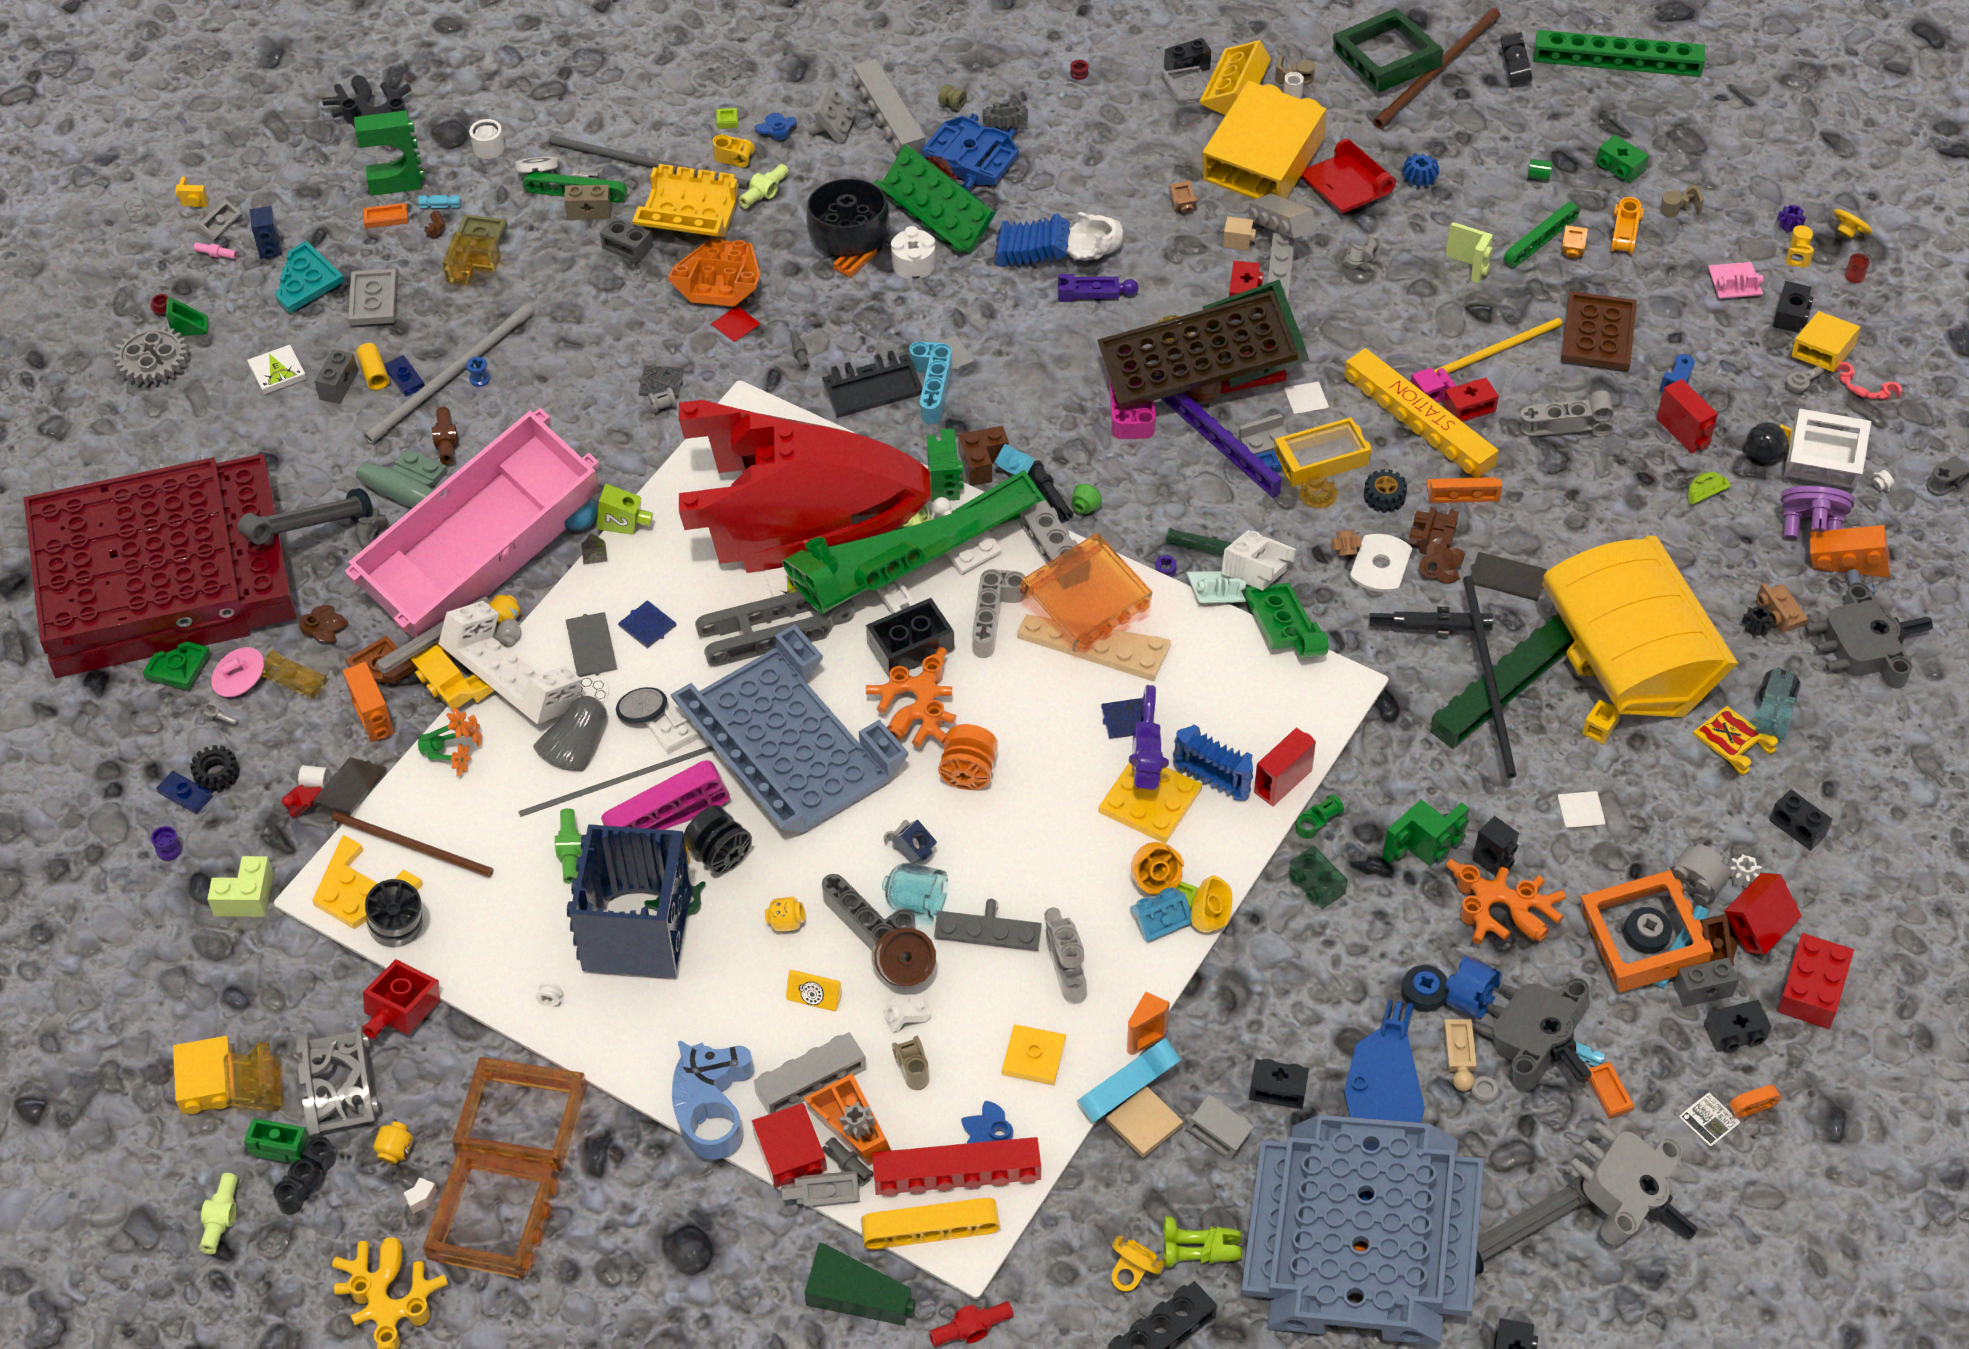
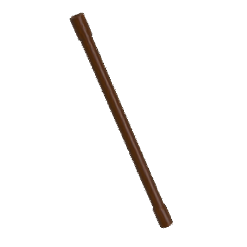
[1373,8,1500,129]

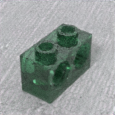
[1289,845,1348,909]

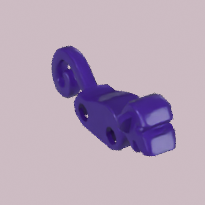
[1129,685,1169,790]

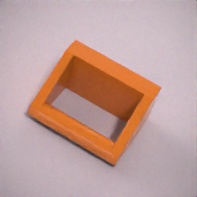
[1127,991,1170,1055]

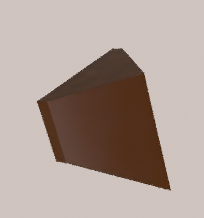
[1700,914,1739,966]

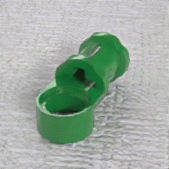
[1295,794,1344,839]

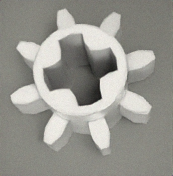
[1730,854,1762,888]

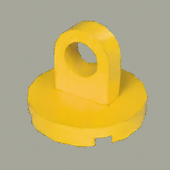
[1112,1235,1165,1291]

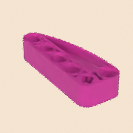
[1108,350,1156,439]
[601,760,730,830]

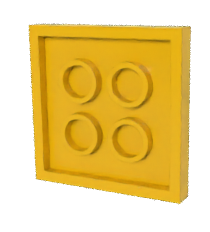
[1099,762,1202,844]

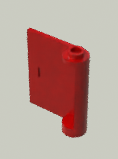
[1301,139,1396,213]

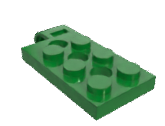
[1243,583,1329,658]

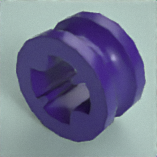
[1155,555,1177,577]

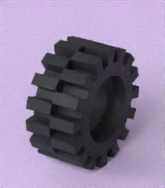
[190,745,240,793]

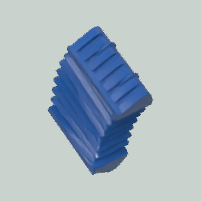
[994,213,1070,267]
[1173,724,1253,801]

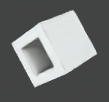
[404,1178,437,1214]

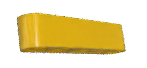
[861,1198,1000,1250]

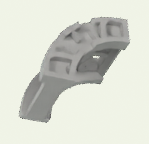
[296,1025,379,1135]

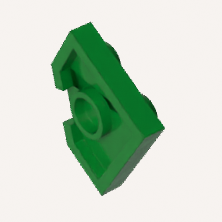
[143,642,211,690]

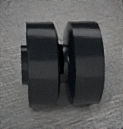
[365,879,423,947]

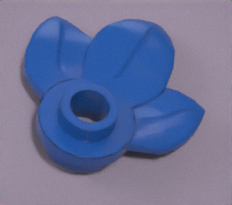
[755,113,797,140]
[961,1101,1013,1143]

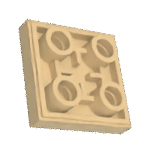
[1106,1086,1183,1158]

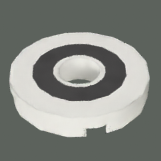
[515,157,558,173]

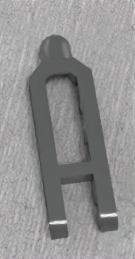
[695,591,854,666]

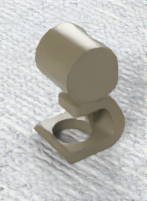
[1275,55,1315,85]
[1660,185,1704,217]

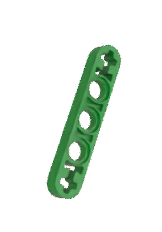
[523,172,628,203]
[1503,201,1580,268]

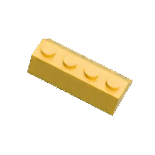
[1199,40,1271,115]

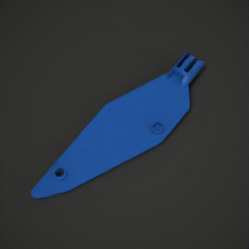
[1344,999,1425,1200]

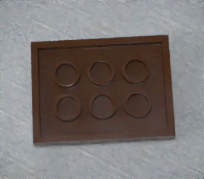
[1561,291,1637,371]

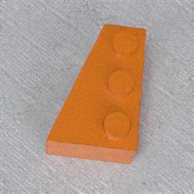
[1810,525,1890,578]
[803,1073,891,1165]

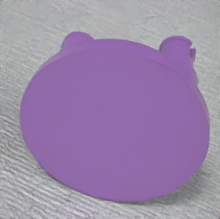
[1781,486,1855,539]

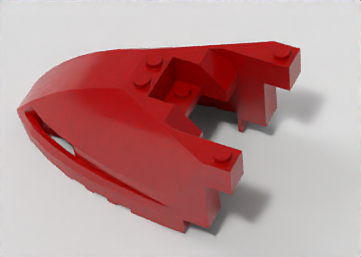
[679,400,931,573]

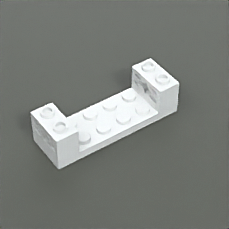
[439,601,582,724]

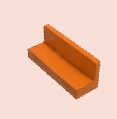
[1426,477,1502,503]

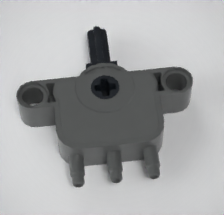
[1806,582,1933,689]

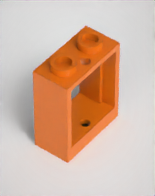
[342,662,394,742]

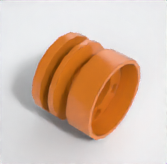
[938,724,998,790]

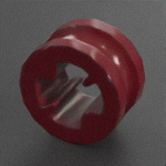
[1070,60,1089,80]

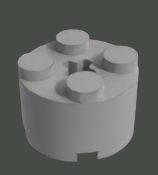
[1670,844,1732,905]

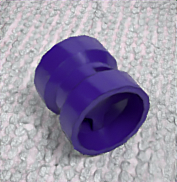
[151,826,182,861]

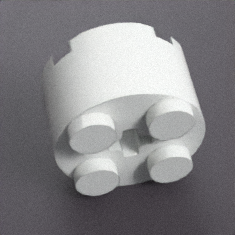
[891,226,936,279]

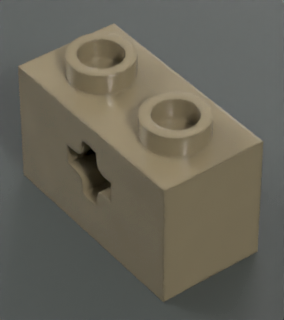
[564,185,612,220]

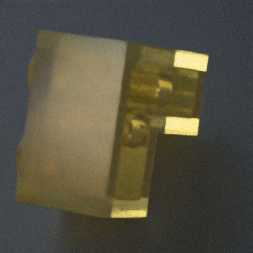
[443,232,501,284]

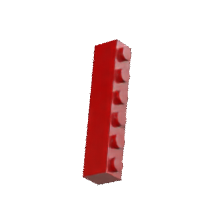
[872,1137,1041,1196]

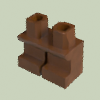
[1408,507,1459,555]

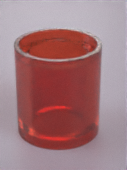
[1845,253,1870,283]

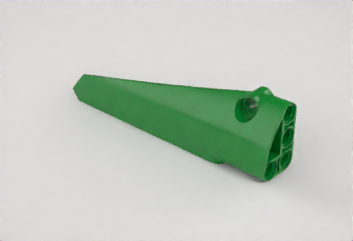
[782,493,1037,614]

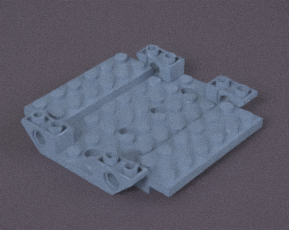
[1242,1115,1484,1346]

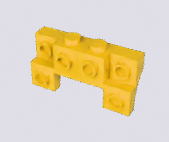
[409,641,495,711]

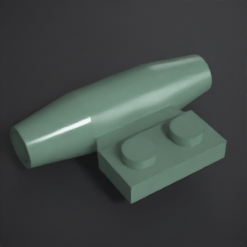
[356,449,447,508]

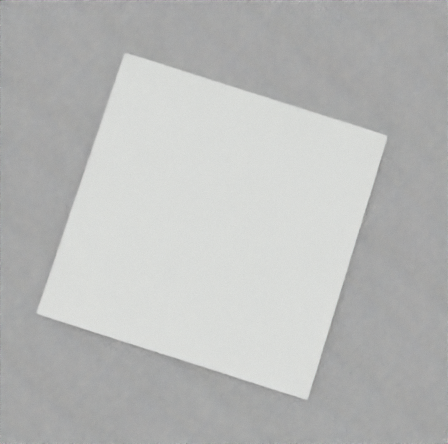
[274,381,1388,1299]

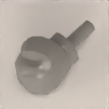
[493,618,520,646]

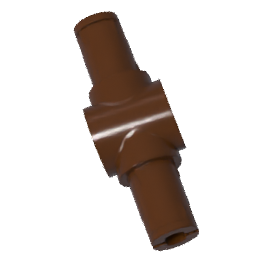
[432,407,458,465]

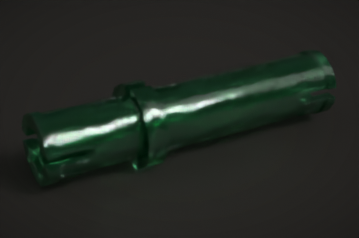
[1166,528,1232,555]

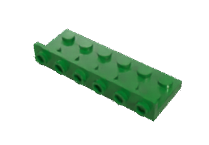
[874,144,996,253]

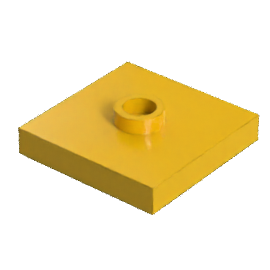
[1002,1024,1066,1085]

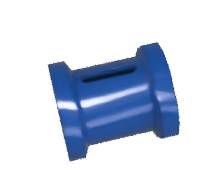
[466,357,490,387]

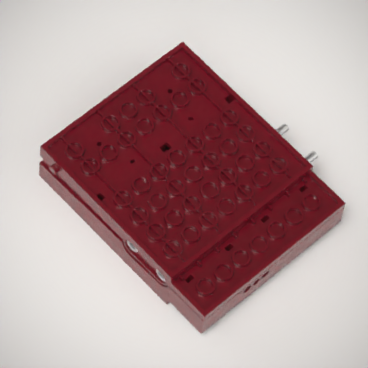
[23,453,297,679]

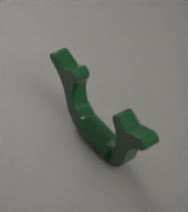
[644,881,706,916]

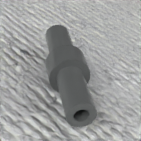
[790,331,810,369]

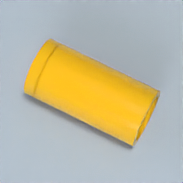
[356,343,390,390]

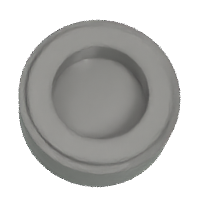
[1470,1076,1499,1105]

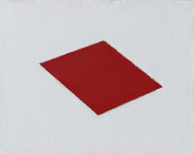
[711,306,761,342]

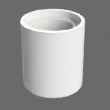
[1283,72,1304,99]
[298,765,330,790]

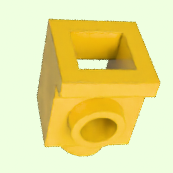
[1582,699,1621,745]

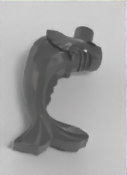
[355,509,388,549]

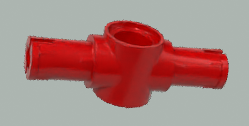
[928,1301,1013,1348]

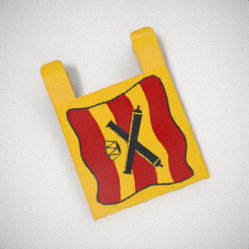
[1692,706,1778,775]

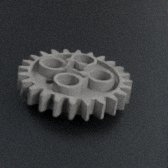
[113,325,189,386]

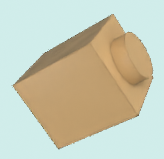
[1223,216,1256,251]

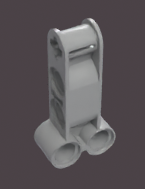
[1521,390,1614,437]

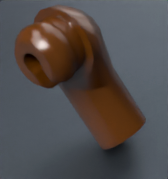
[424,211,445,238]

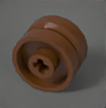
[872,928,936,986]

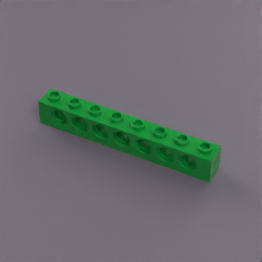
[1533,30,1705,77]

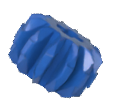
[1402,153,1439,189]

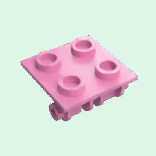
[1708,262,1763,299]

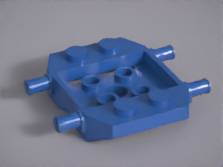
[921,113,1019,191]

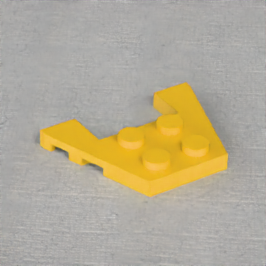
[312,835,423,929]

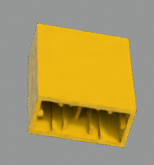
[1202,81,1326,199]

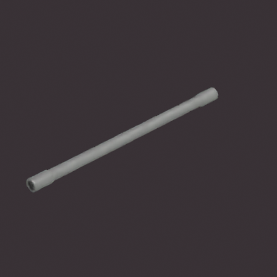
[363,303,534,444]

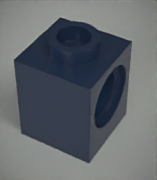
[891,819,937,863]

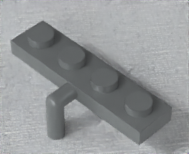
[934,898,1042,949]

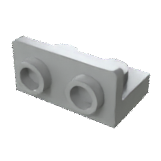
[1238,414,1288,455]

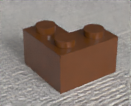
[958,425,1009,486]

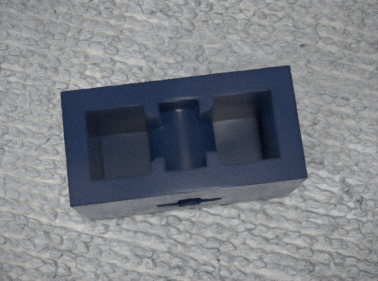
[249,206,282,259]

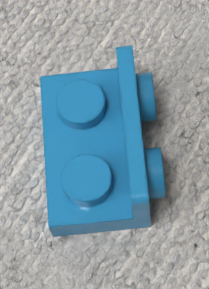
[1130,887,1191,942]

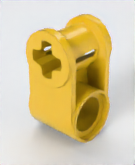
[712,134,755,168]

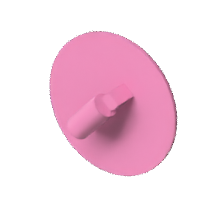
[211,647,264,697]

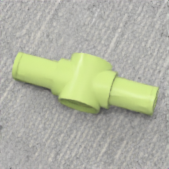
[739,164,789,209]
[199,1173,238,1254]

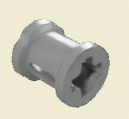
[648,387,677,413]

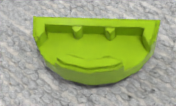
[1688,472,1731,504]

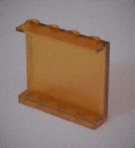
[1020,532,1153,653]

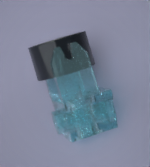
[1753,667,1801,740]

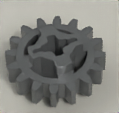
[982,101,1028,130]

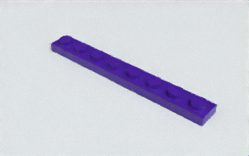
[1154,376,1282,498]

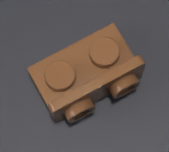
[1756,583,1808,633]

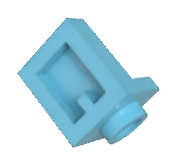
[994,444,1035,475]

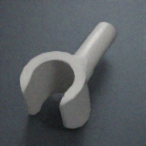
[202,703,238,725]
[883,820,909,849]

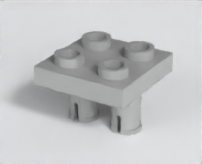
[808,83,856,144]

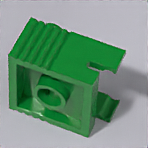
[927,428,964,502]

